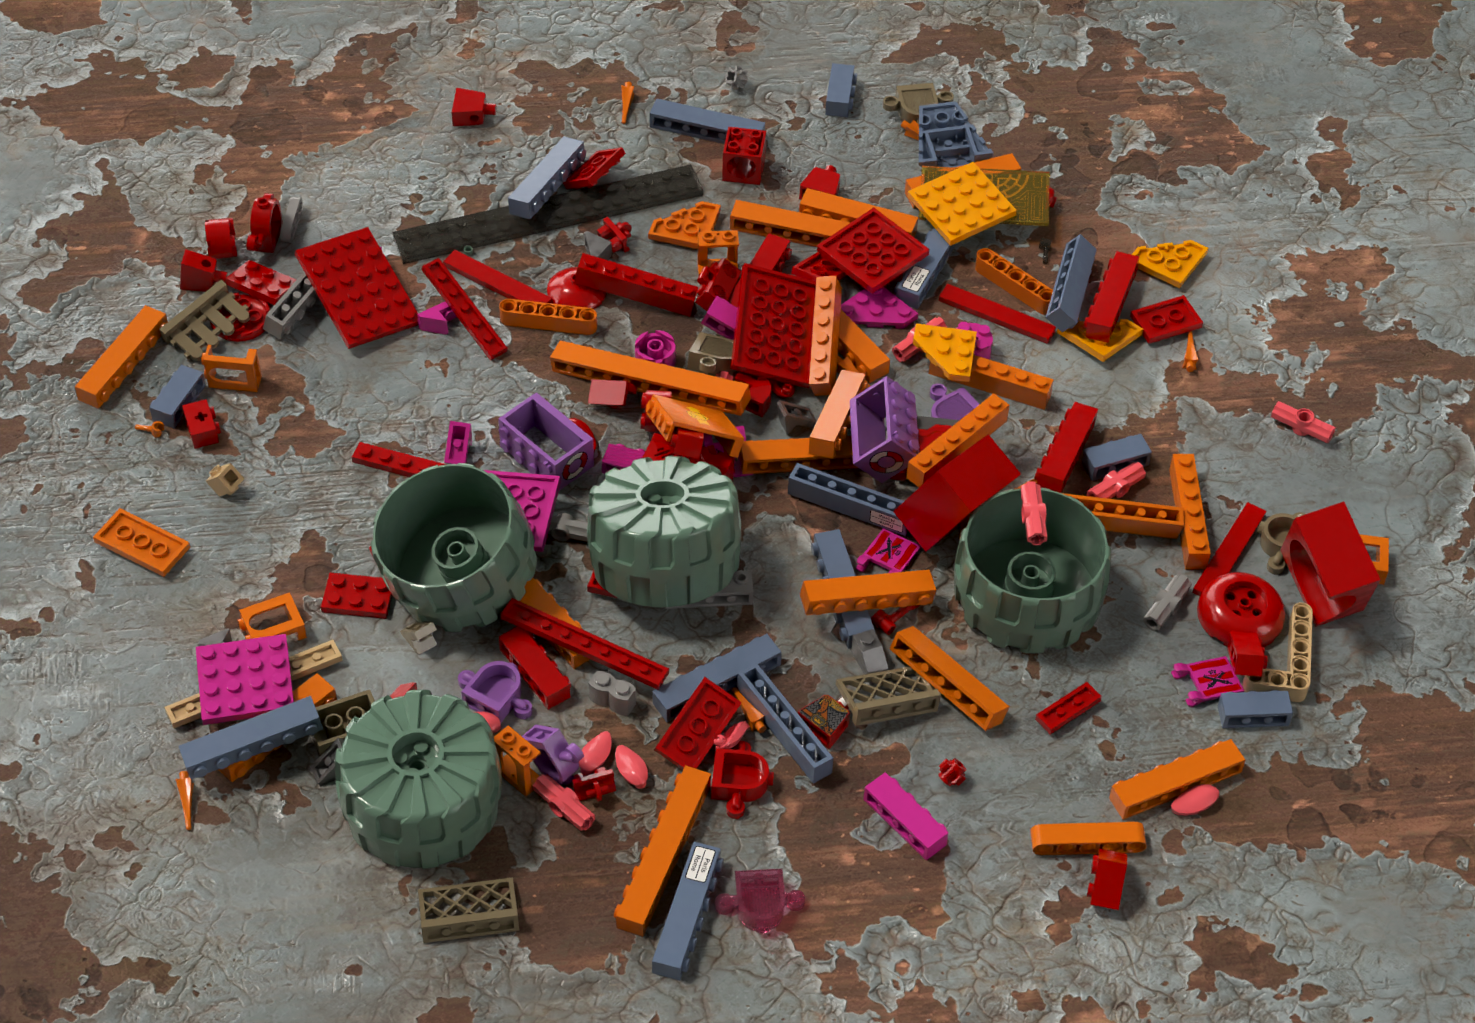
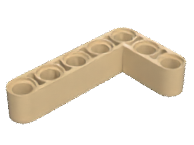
[1242,602,1313,702]

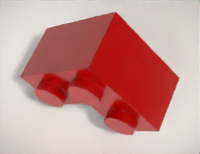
[1087,848,1127,910]

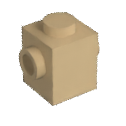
[206,463,244,497]

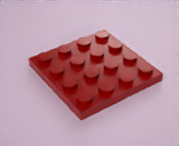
[817,207,930,294]

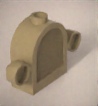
[883,83,954,124]
[687,332,738,376]
[1257,512,1305,575]

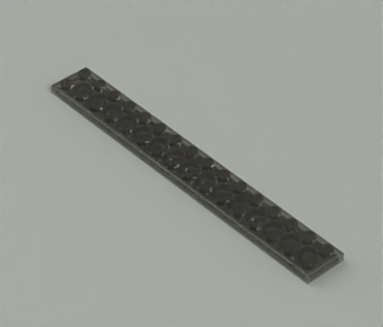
[392,164,703,264]

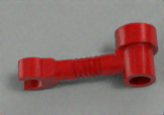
[871,605,920,635]

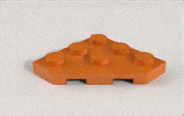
[648,201,721,249]

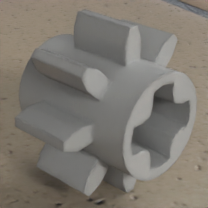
[725,66,748,90]

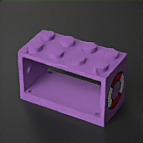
[850,376,920,483]
[498,392,594,491]

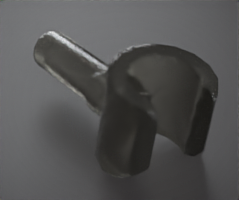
[1039,237,1051,264]

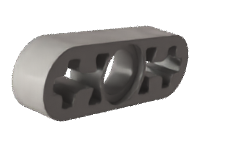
[280,197,303,243]

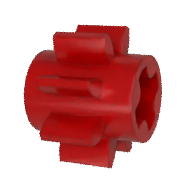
[938,758,967,786]

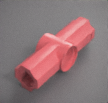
[892,317,947,362]
[1271,401,1336,443]
[1086,462,1146,499]
[1021,482,1047,545]
[533,774,595,831]

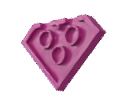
[841,287,918,329]

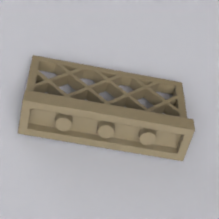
[836,667,941,726]
[418,877,519,943]

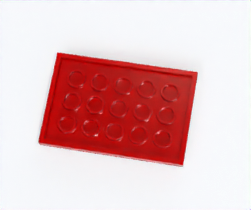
[295,227,418,349]
[730,263,816,389]

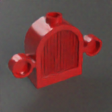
[247,193,283,253]
[711,741,774,819]

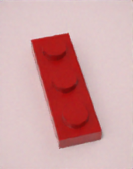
[1035,682,1102,734]

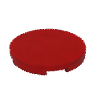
[210,293,270,342]

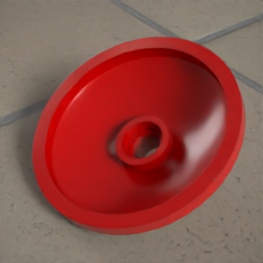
[547,267,607,309]

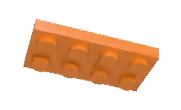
[93,508,191,577]

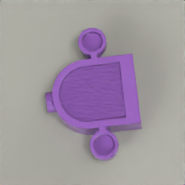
[930,383,979,420]
[458,661,532,724]
[522,725,584,785]

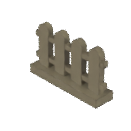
[159,280,250,361]

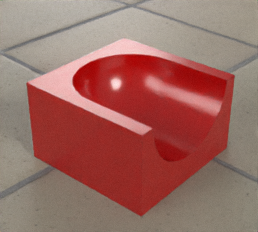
[893,434,1021,552]
[1280,501,1381,627]

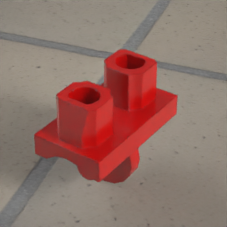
[597,216,632,253]
[572,767,616,802]

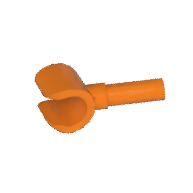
[135,421,164,438]

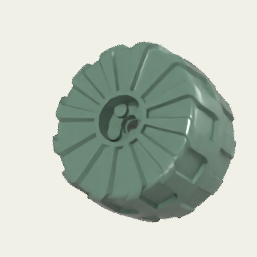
[587,456,741,608]
[371,463,537,632]
[954,488,1111,654]
[335,689,502,869]

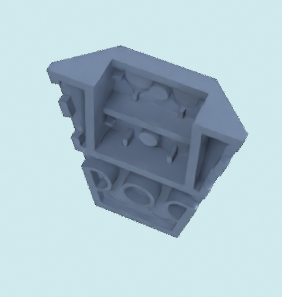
[919,101,993,172]

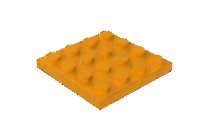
[908,162,1017,246]

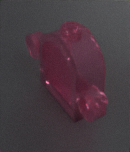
[715,869,805,934]

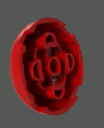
[1197,572,1285,647]

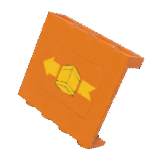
[646,394,744,458]

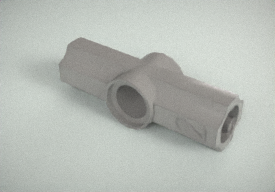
[548,513,588,542]
[1143,574,1192,631]

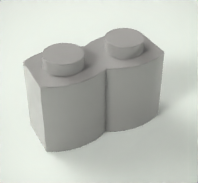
[589,671,636,716]

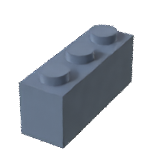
[825,63,857,117]
[149,365,206,429]
[1081,434,1152,481]
[1218,690,1293,728]

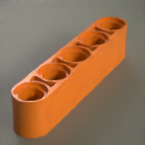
[975,248,1053,315]
[499,299,597,335]
[1030,822,1147,855]

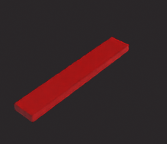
[443,250,552,303]
[421,258,508,361]
[938,284,1056,344]
[1192,502,1267,596]

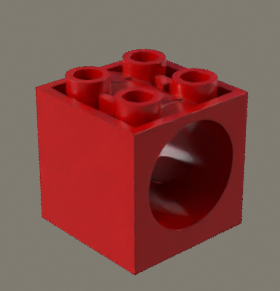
[722,127,766,185]

